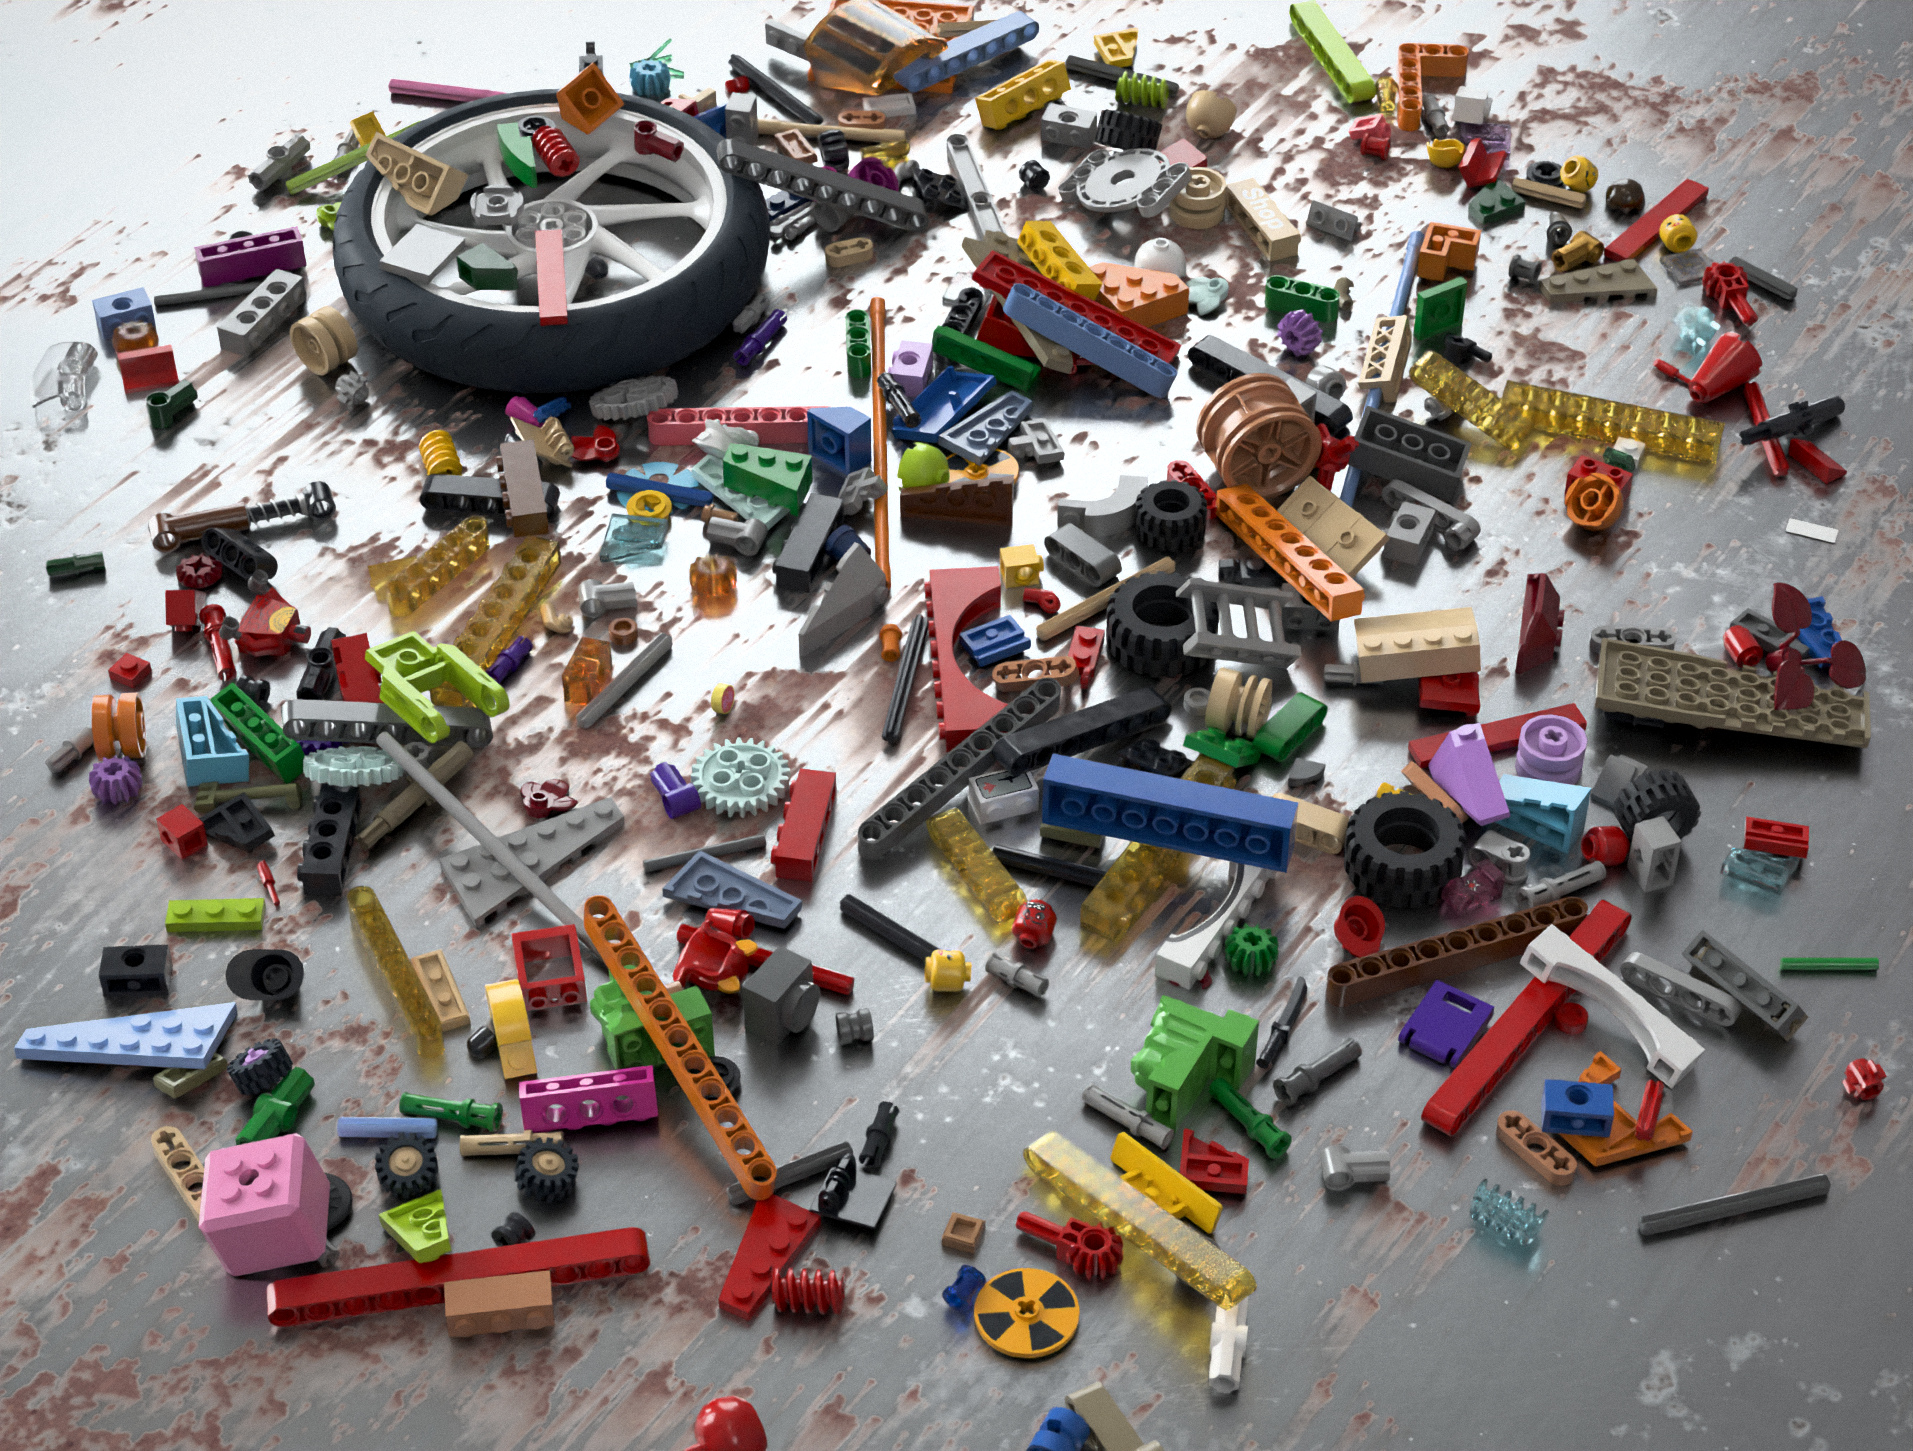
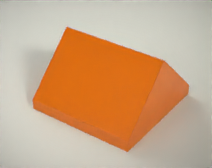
[556,62,625,135]

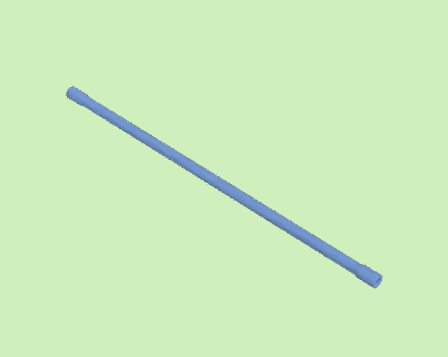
[1340,231,1425,508]

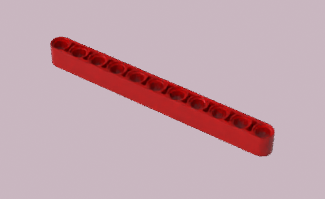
[1421,899,1632,1137]
[266,1227,650,1327]

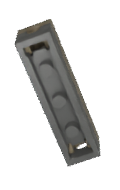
[1681,929,1809,1042]

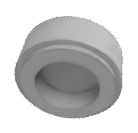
[1183,688,1210,716]

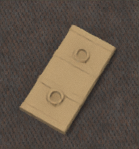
[1277,476,1390,579]

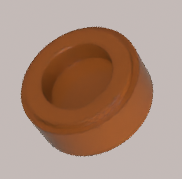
[608,618,638,645]

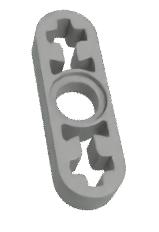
[1589,626,1676,654]

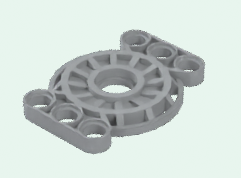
[1058,148,1192,218]

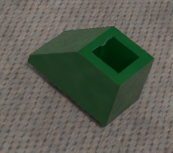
[456,243,518,290]

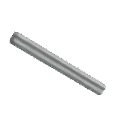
[575,632,673,729]

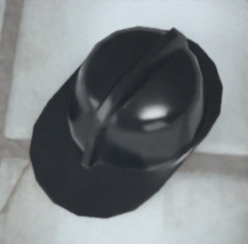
[225,949,304,1001]

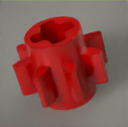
[1842,1058,1887,1100]

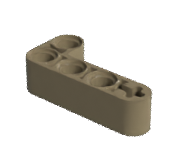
[1065,1381,1164,1451]

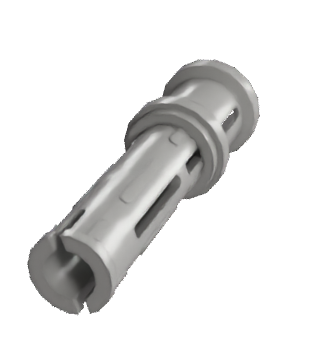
[1516,861,1606,910]

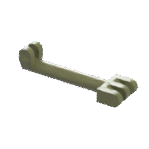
[194,781,303,813]

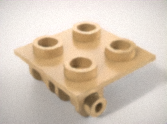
[510,417,574,468]

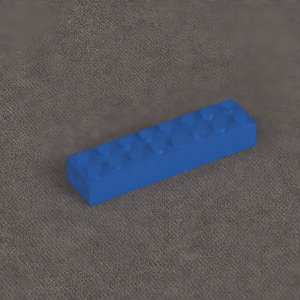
[1042,754,1299,873]

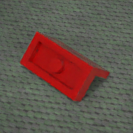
[1459,138,1507,188]
[117,344,179,394]

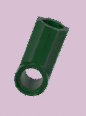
[146,380,198,428]

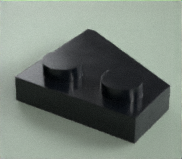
[198,792,275,852]

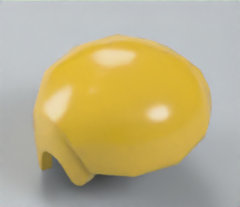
[1426,139,1466,168]

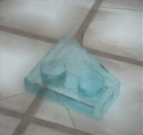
[599,513,668,563]
[1720,848,1800,895]

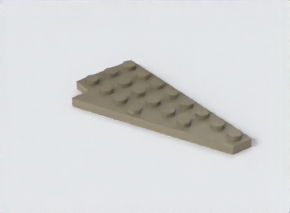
[961,230,1073,374]

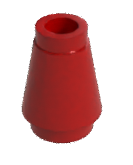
[705,908,755,941]

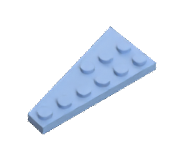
[14,1002,237,1069]

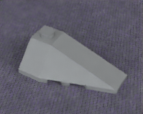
[798,542,888,657]

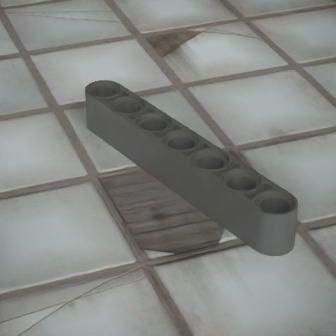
[281,699,493,748]

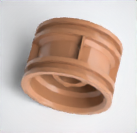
[1196,373,1322,500]

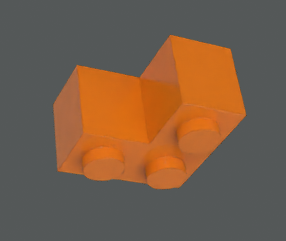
[1417,221,1481,281]

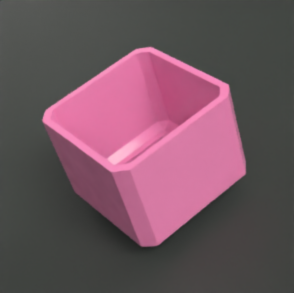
[199,1133,330,1277]

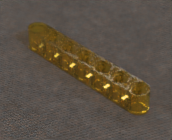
[347,886,445,1059]

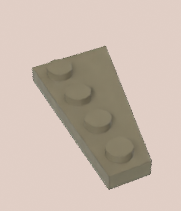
[1538,258,1658,303]

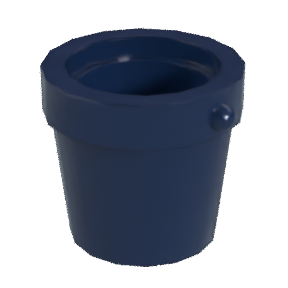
[824,525,871,562]

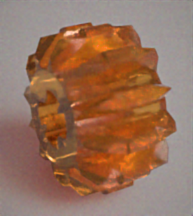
[112,319,159,353]
[689,552,737,599]

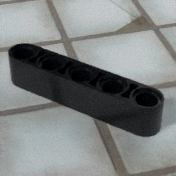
[419,474,560,520]

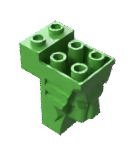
[590,965,715,1070]
[1130,995,1259,1133]

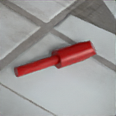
[1653,359,1691,385]
[256,860,280,906]

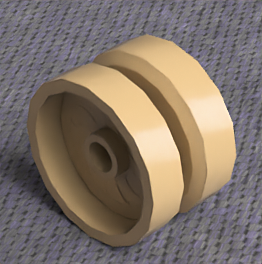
[1169,167,1227,229]
[290,306,358,376]

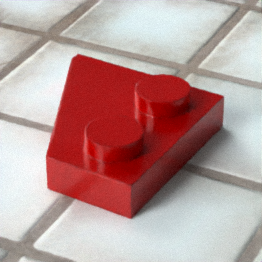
[1180,1128,1249,1194]

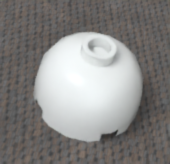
[1134,238,1186,278]

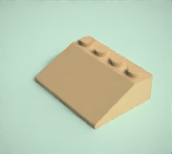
[1354,607,1481,683]

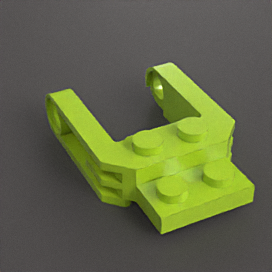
[365,631,510,743]

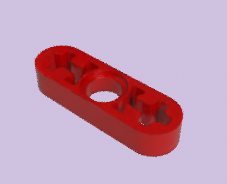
[1166,460,1217,520]

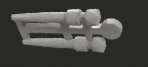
[770,201,817,240]

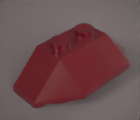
[1515,573,1565,674]

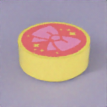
[711,683,735,714]

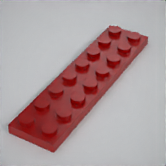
[971,250,1182,364]

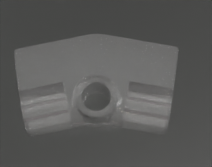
[31,341,98,411]

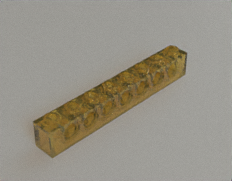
[1498,380,1725,465]
[428,534,562,707]
[1080,753,1236,941]

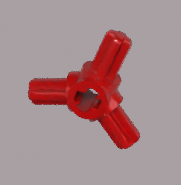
[1315,423,1359,492]

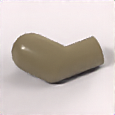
[1333,277,1354,310]

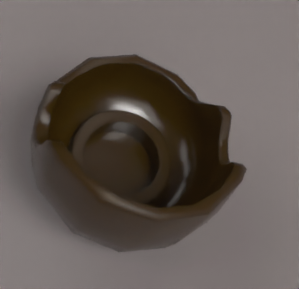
[1604,178,1645,214]

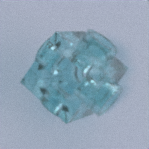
[1671,300,1721,347]

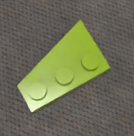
[378,1189,451,1263]

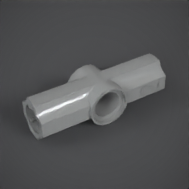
[248,133,311,191]

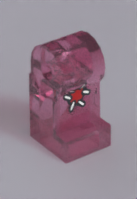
[1441,858,1505,915]

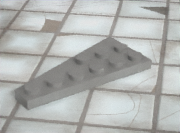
[439,797,625,928]

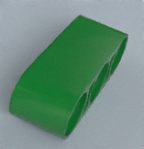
[1264,275,1340,323]
[845,309,871,378]
[1253,692,1328,762]

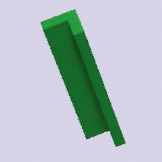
[931,325,1041,392]

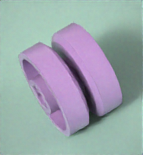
[1515,715,1587,785]

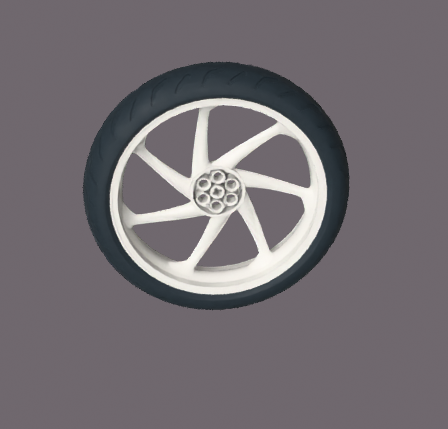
[333,88,770,393]

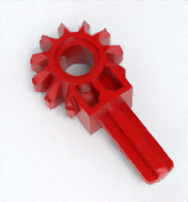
[1702,260,1758,327]
[1015,1211,1124,1281]

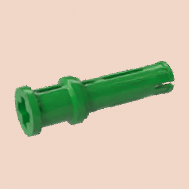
[1208,1077,1292,1158]
[399,1092,503,1133]

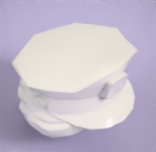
[692,419,759,460]

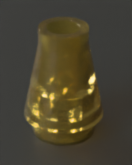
[1375,76,1398,113]

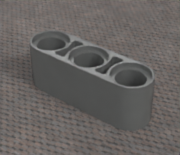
[1044,523,1122,587]

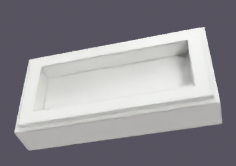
[863,93,916,117]

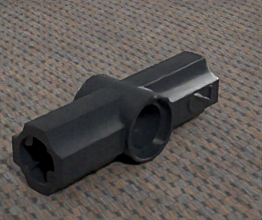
[296,627,346,700]

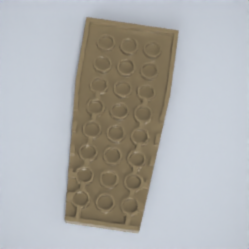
[1594,638,1871,748]

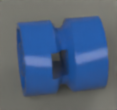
[1026,1407,1090,1451]

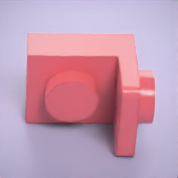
[1348,114,1391,140]

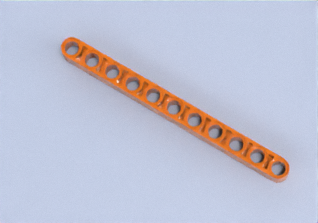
[584,895,777,1201]

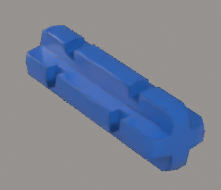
[533,396,571,423]

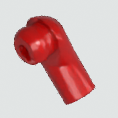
[1023,587,1061,614]

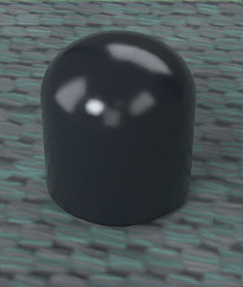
[467,1025,498,1058]

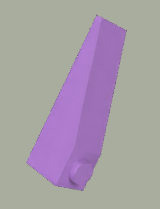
[1428,723,1511,826]

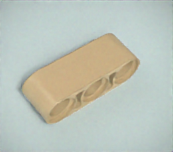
[1272,793,1349,854]

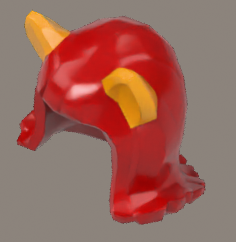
[672,918,758,993]

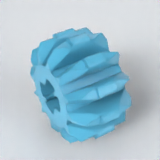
[629,59,671,97]

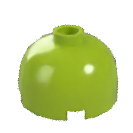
[897,442,950,492]

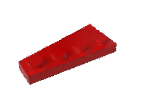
[718,1194,821,1322]

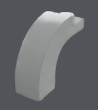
[1057,474,1148,537]

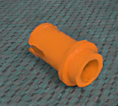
[879,624,902,662]

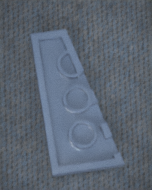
[939,390,1032,466]
[662,850,802,928]

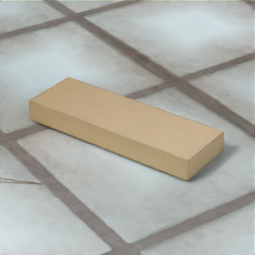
[411,949,471,1033]

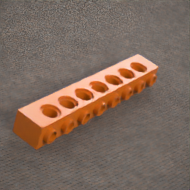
[1216,484,1365,622]

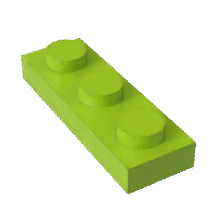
[165,898,266,932]

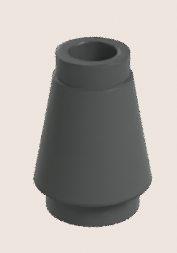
[1546,212,1572,245]

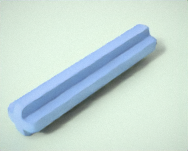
[337,1117,438,1138]

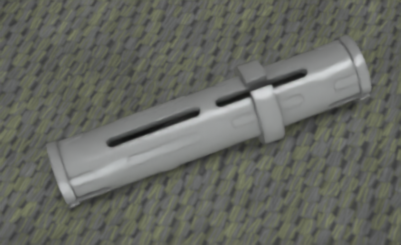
[1081,1083,1174,1149]

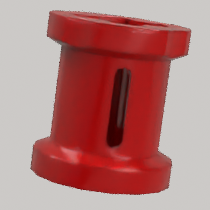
[1360,133,1391,160]

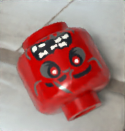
[1011,899,1057,949]

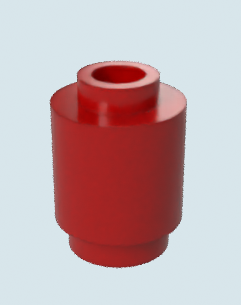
[1723,625,1763,668]

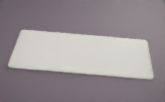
[1785,518,1838,543]

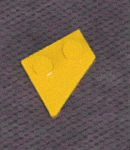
[1093,28,1139,68]

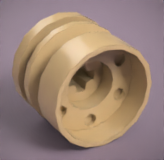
[1205,667,1272,740]

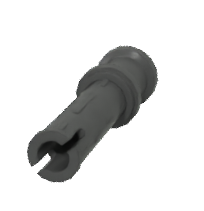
[1273,1038,1362,1106]

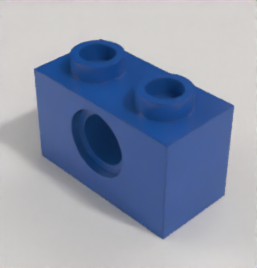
[1541,1079,1614,1138]

